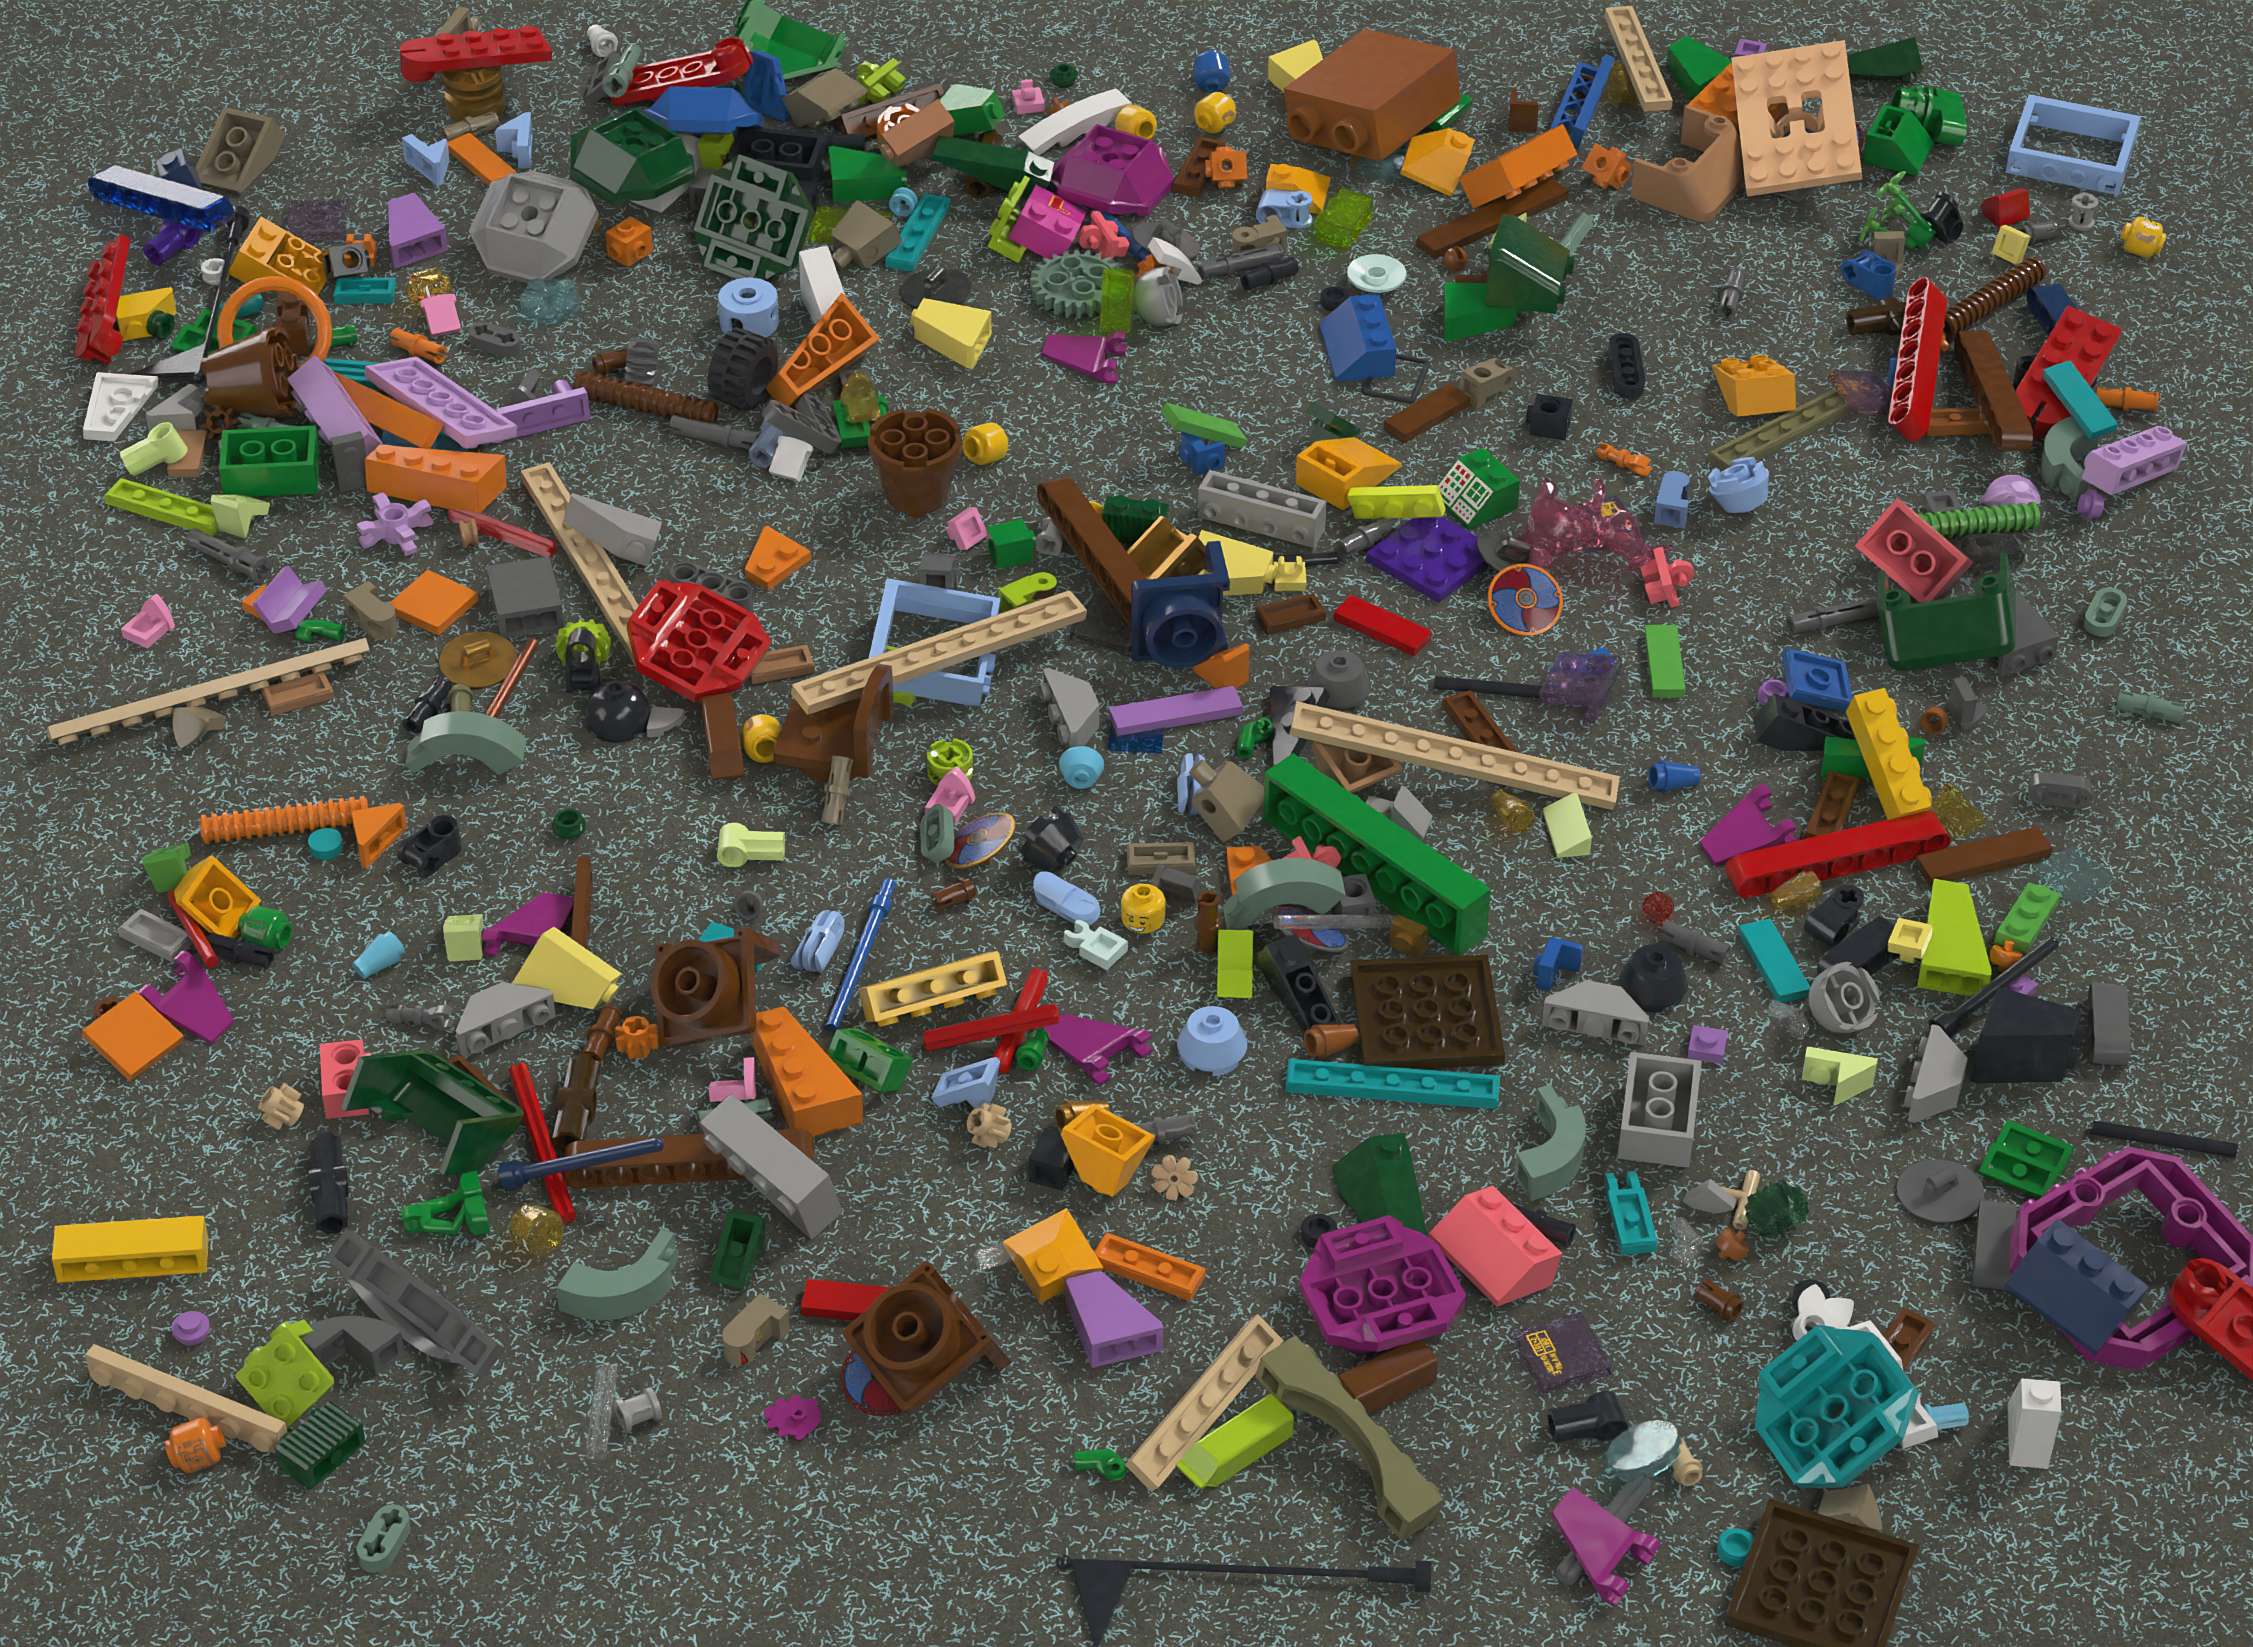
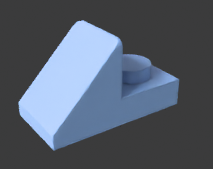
[495,112,533,168]
[402,134,449,186]
[931,1057,1000,1109]

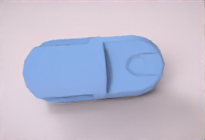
[1177,753,1205,815]
[1033,872,1100,926]
[791,910,844,973]

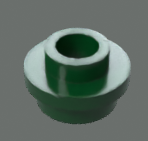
[1050,64,1078,88]
[552,808,586,839]

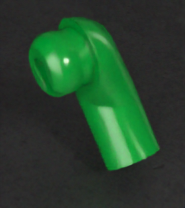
[294,620,345,643]
[1236,717,1273,758]
[1074,1449,1127,1481]

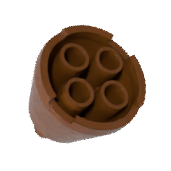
[201,326,300,419]
[868,408,962,518]

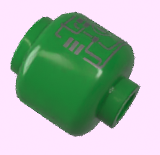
[238,905,292,952]

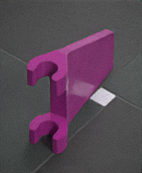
[1042,330,1128,384]
[1700,785,1797,866]
[482,893,574,956]
[137,951,234,1045]
[1042,1014,1153,1086]
[1550,1486,1661,1607]

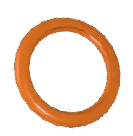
[217,276,332,367]

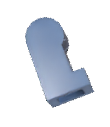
[1654,471,1690,529]

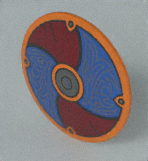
[1487,564,1563,636]

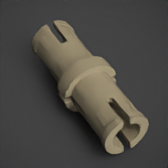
[440,111,500,142]
[821,756,854,825]

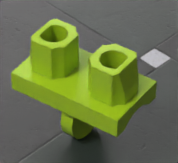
[857,58,906,104]

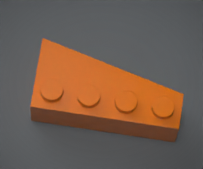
[766,293,880,407]

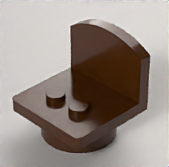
[773,664,894,783]
[651,927,780,1048]
[843,1260,1012,1415]

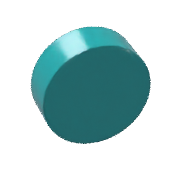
[308,828,343,860]
[1717,1528,1754,1567]

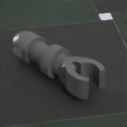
[385,1004,455,1030]

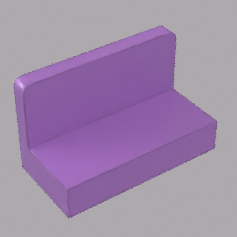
[253,566,327,634]

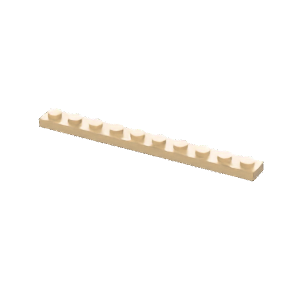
[521,462,639,666]
[791,590,1087,715]
[46,638,369,746]
[1289,701,1620,810]

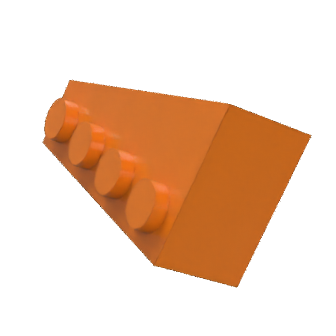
[1458,124,1578,208]
[365,445,507,513]
[751,1006,863,1136]

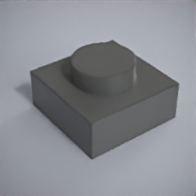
[1922,490,1963,515]

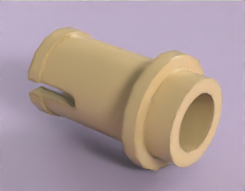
[1662,1437,1703,1486]

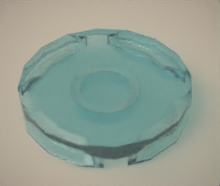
[1607,1420,1682,1480]

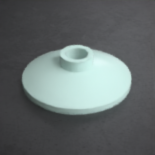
[1347,254,1406,293]

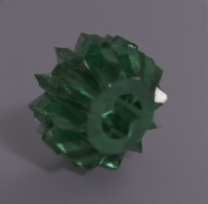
[1744,1179,1809,1239]

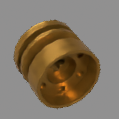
[442,66,505,122]

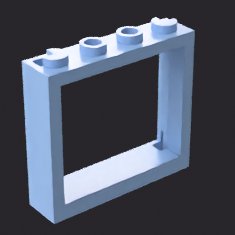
[2006,94,2141,195]
[869,578,1000,706]

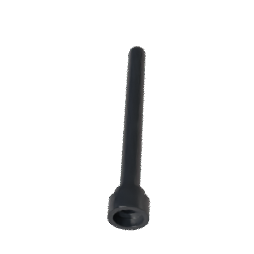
[1928,937,2059,1039]

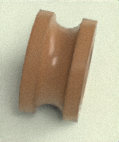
[458,518,479,549]

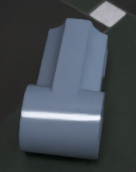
[749,419,798,469]

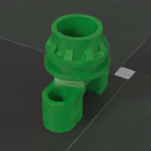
[1890,85,1967,147]

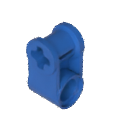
[1841,250,1896,299]

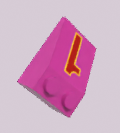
[1009,185,1087,260]

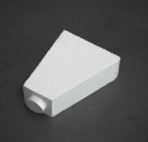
[799,246,845,324]
[2008,1378,2061,1469]

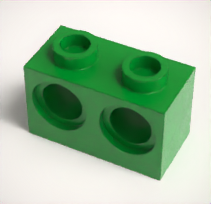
[827,1028,914,1092]

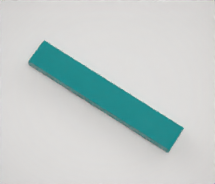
[1285,1059,1500,1109]

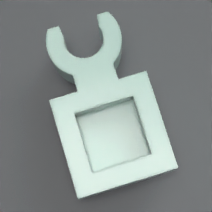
[1064,920,1128,970]

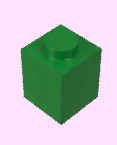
[987,519,1036,569]

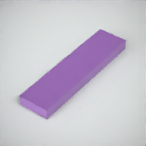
[1109,686,1243,737]

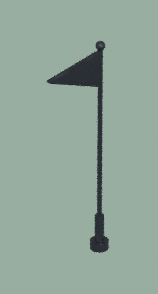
[131,206,251,384]
[1056,1554,1431,1647]

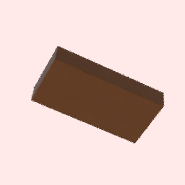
[1255,593,1326,635]

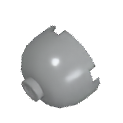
[1131,266,1183,327]
[1808,962,1879,1034]

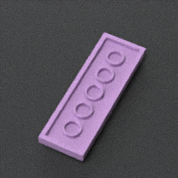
[365,357,517,448]

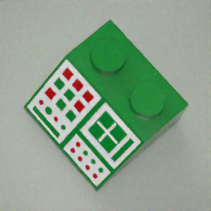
[1438,447,1520,530]

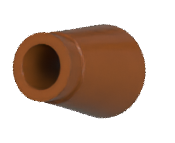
[1304,1024,1359,1059]

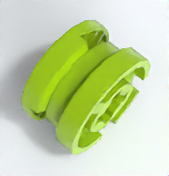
[927,738,973,786]

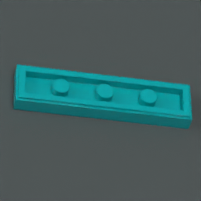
[885,193,951,272]

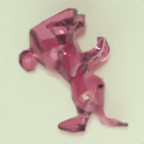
[1525,477,1673,571]

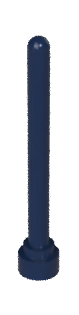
[498,1137,664,1191]

